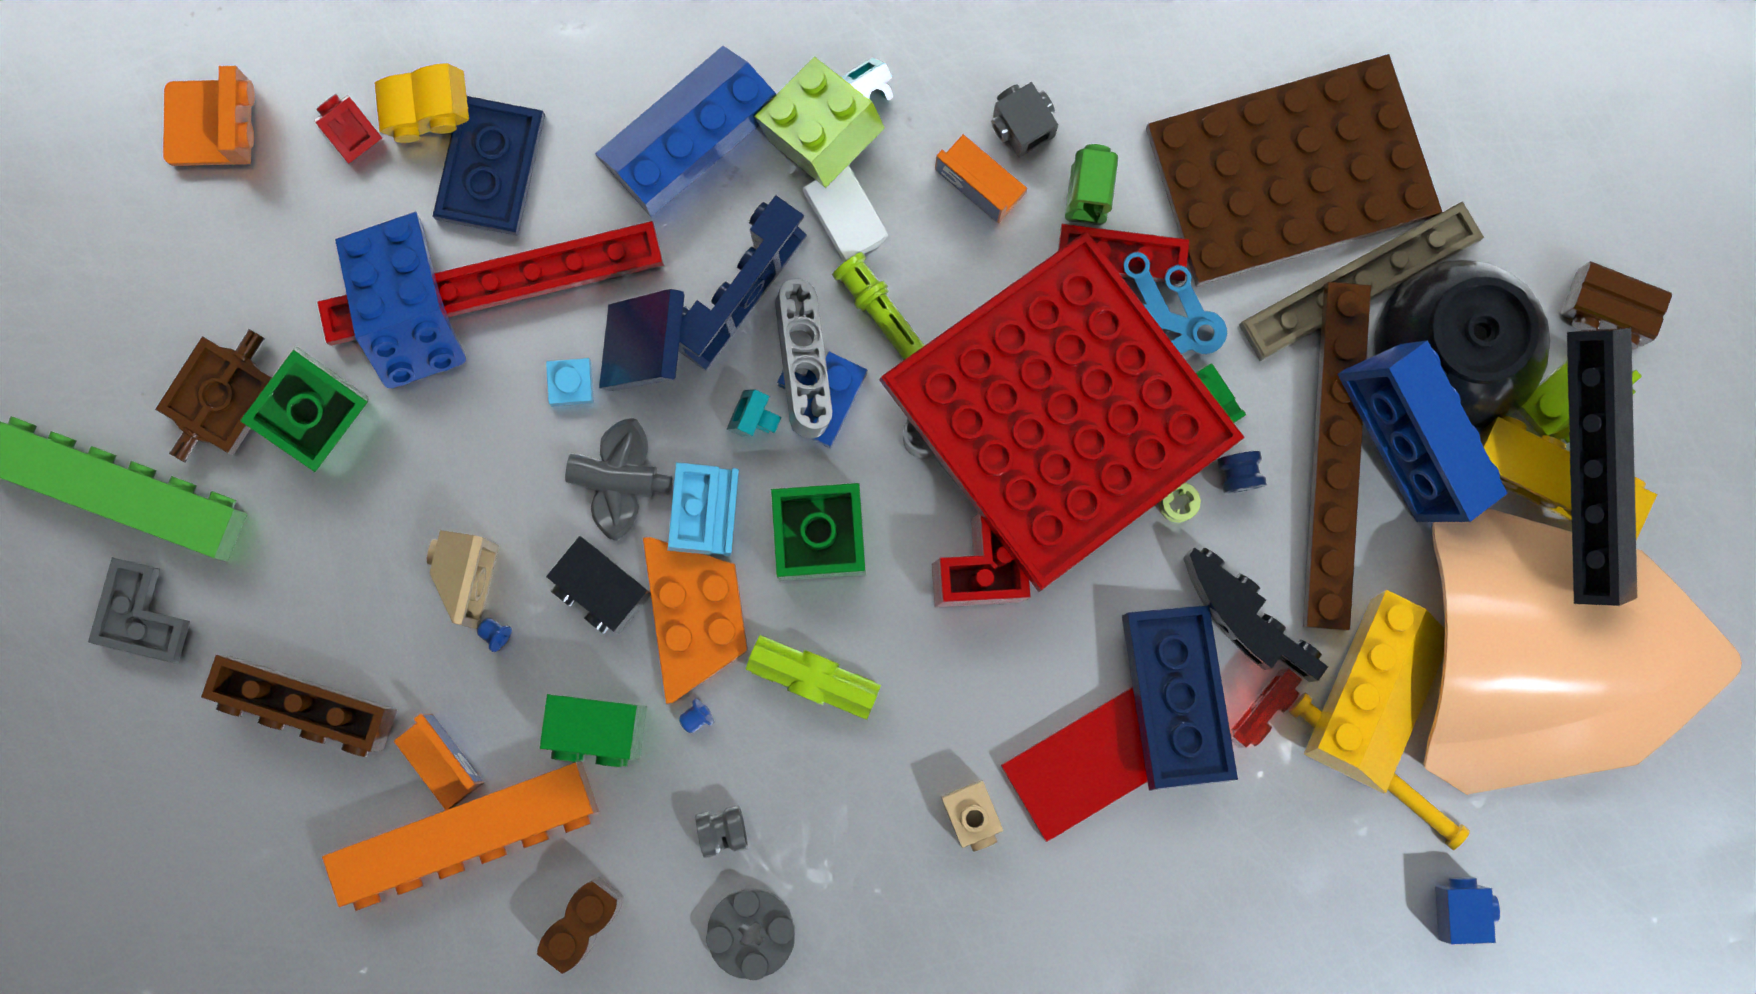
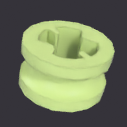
[1158,483,1201,523]

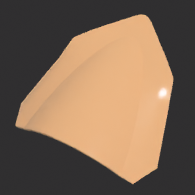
[1424,508,1742,795]

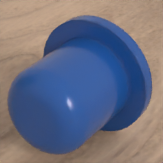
[477,618,512,652]
[679,698,714,733]

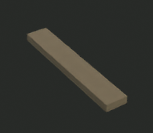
[1239,201,1484,361]

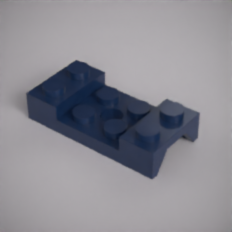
[679,195,807,371]

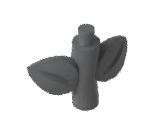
[565,418,673,541]

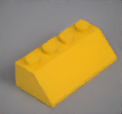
[1304,590,1445,794]

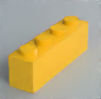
[1480,416,1658,540]

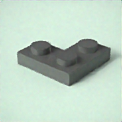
[88,557,190,663]

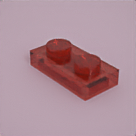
[1230,668,1302,748]

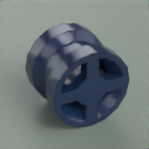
[1217,451,1267,494]

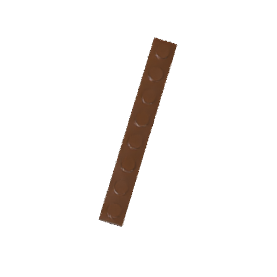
[1303,282,1371,630]

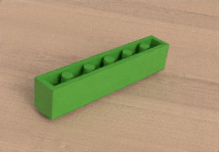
[0,416,247,562]

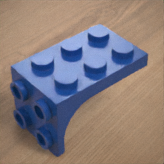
[335,212,466,388]

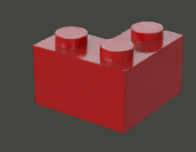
[931,513,1031,607]

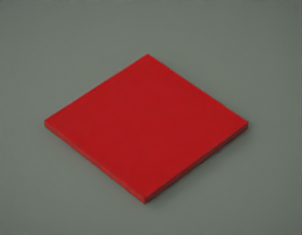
[879,231,1245,592]

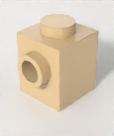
[940,780,1004,852]

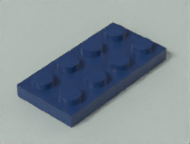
[1122,605,1238,791]

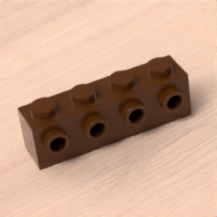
[201,655,398,757]

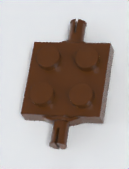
[155,329,272,463]

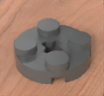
[706,889,795,980]

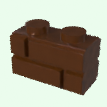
[1561,261,1672,349]

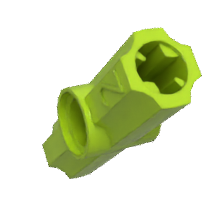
[745,635,881,720]

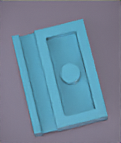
[667,462,739,557]

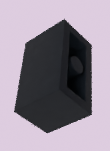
[546,536,651,634]

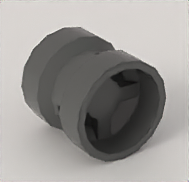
[695,806,748,858]

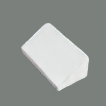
[802,165,888,262]

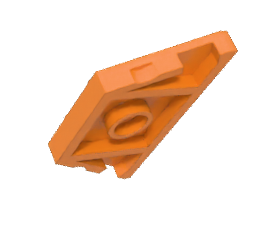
[643,537,748,704]

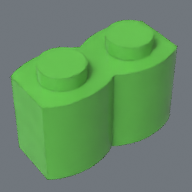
[1065,144,1118,225]

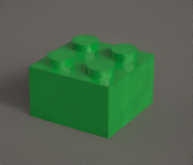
[240,346,369,472]
[771,483,866,581]
[539,694,647,767]

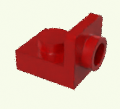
[314,94,382,164]

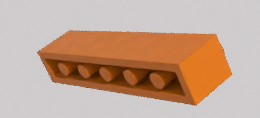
[322,762,599,911]

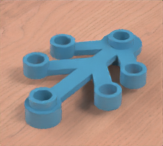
[1124,252,1227,354]

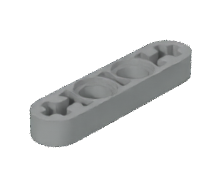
[775,278,832,439]

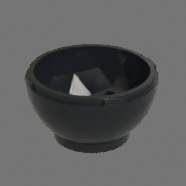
[1374,260,1550,429]

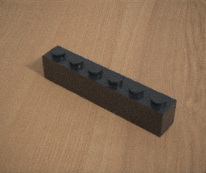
[1567,328,1637,606]

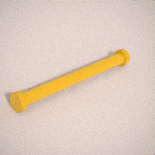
[1288,692,1470,850]

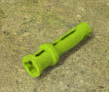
[832,252,925,360]

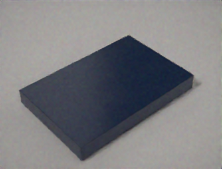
[433,96,545,236]
[599,289,685,391]

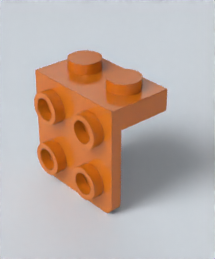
[163,66,255,166]

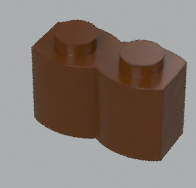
[537,877,624,974]

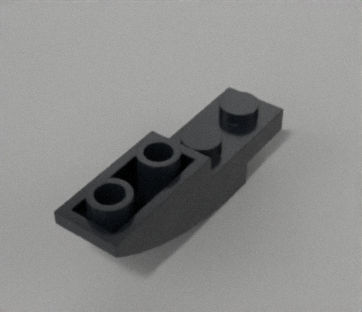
[1183,548,1328,682]

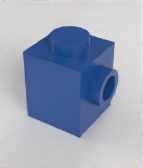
[1435,877,1500,944]

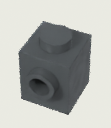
[991,82,1059,158]

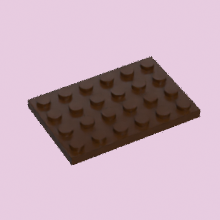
[1146,54,1442,287]

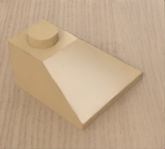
[427,530,499,629]

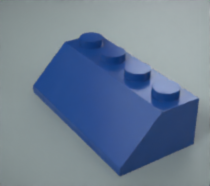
[595,46,776,217]
[1338,340,1508,522]

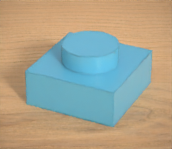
[546,358,594,407]

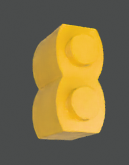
[374,63,469,143]

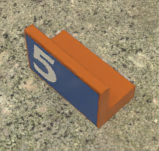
[935,134,1027,224]
[394,713,484,810]

